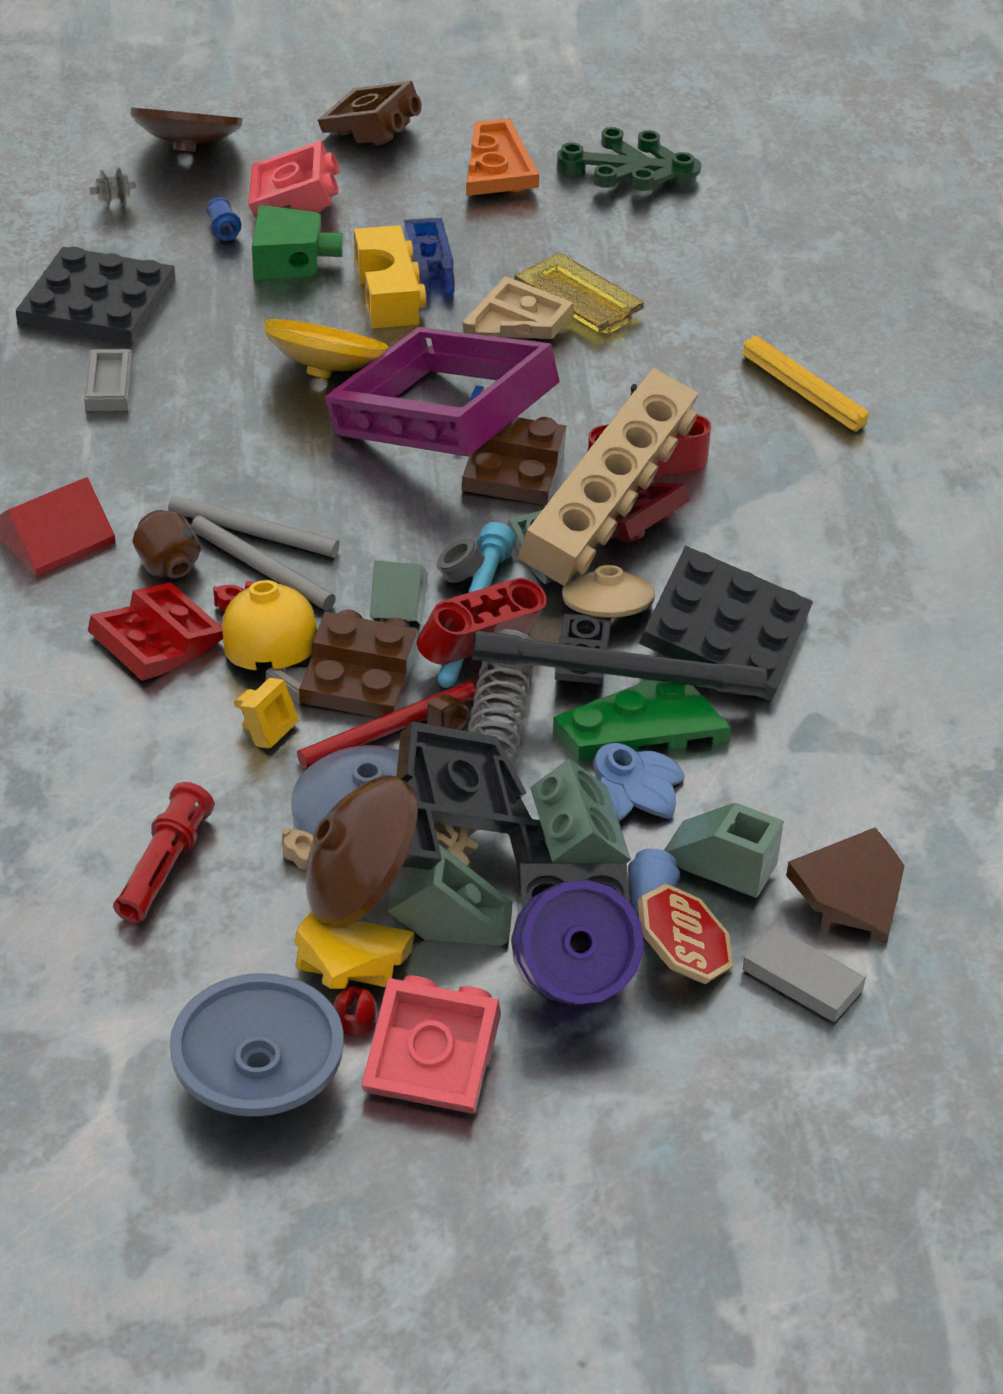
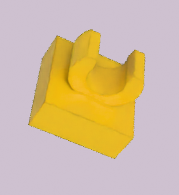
[233,678,299,749]

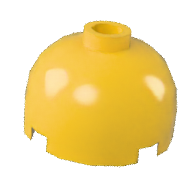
[222,580,317,670]

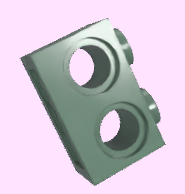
[530,758,631,863]

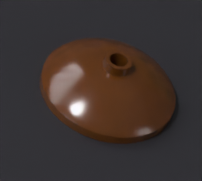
[130,107,243,152]
[306,775,418,928]

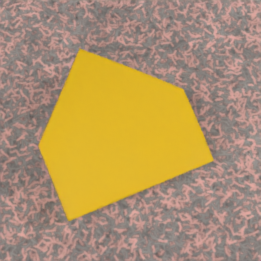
[294,912,415,989]

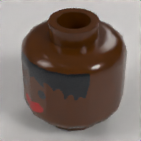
[132,510,201,578]

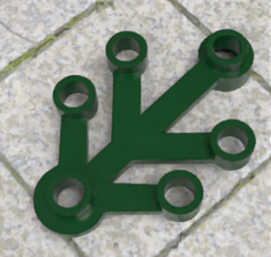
[557,127,701,191]

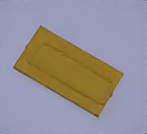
[514,252,644,333]

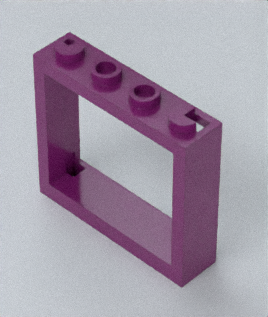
[325,327,560,457]

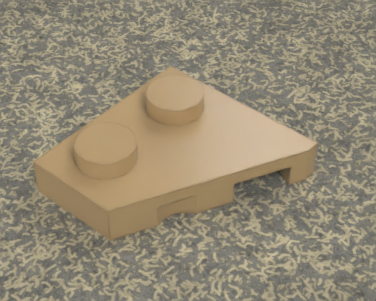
[462,276,574,339]

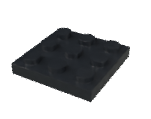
[16,247,176,345]
[639,545,813,702]

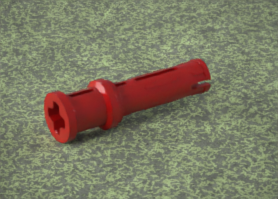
[113,782,215,923]

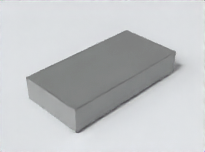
[84,349,133,411]
[742,926,866,1023]

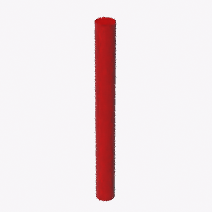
[297,681,476,769]

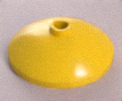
[263,319,388,378]

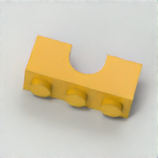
[354,225,426,329]

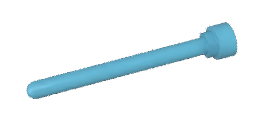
[437,522,516,688]

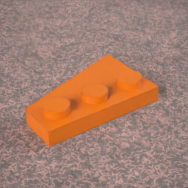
[466,118,539,196]

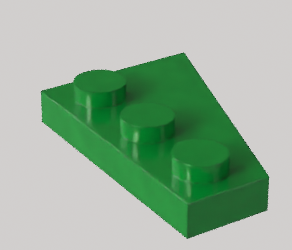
[553,680,731,761]

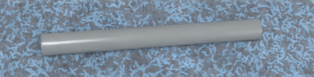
[168,495,340,558]
[191,516,336,611]

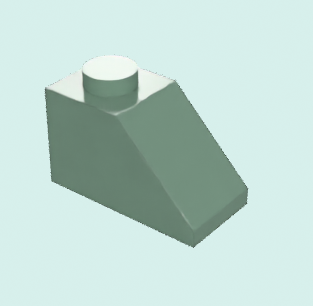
[369,560,429,625]
[387,844,513,946]

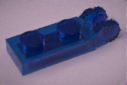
[404,217,455,295]

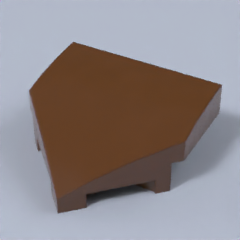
[786,827,905,942]

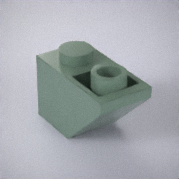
[664,802,784,898]

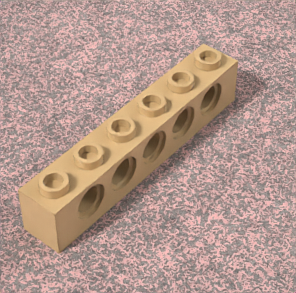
[517,367,699,586]

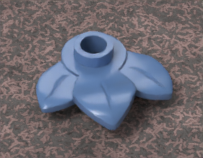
[593,743,685,821]

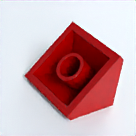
[0,477,116,577]

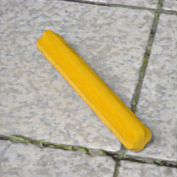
[742,336,869,432]

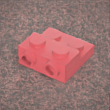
[248,140,340,216]
[361,976,501,1114]

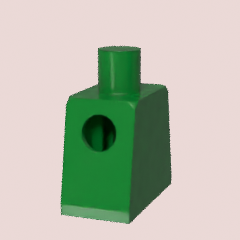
[252,205,343,280]

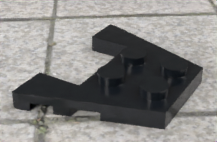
[396,722,553,873]

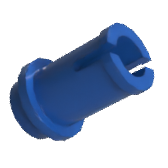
[206,197,242,241]

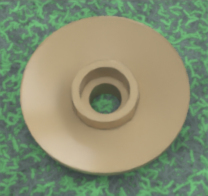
[562,565,655,618]

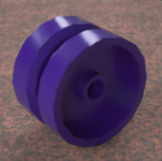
[511,880,644,1004]

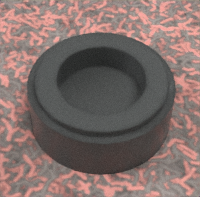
[437,539,485,583]

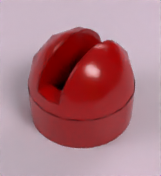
[333,986,377,1036]

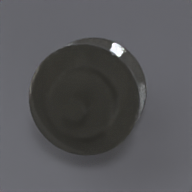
[89,167,137,209]

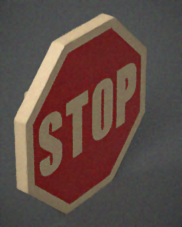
[637,884,733,984]

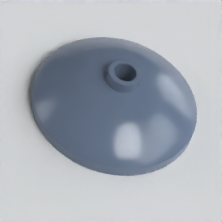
[291,745,399,836]
[170,973,344,1116]

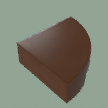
[427,694,471,730]

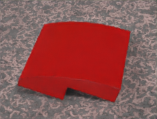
[88,582,223,680]

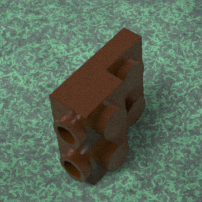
[318,81,422,145]
[461,417,567,505]
[299,609,418,718]

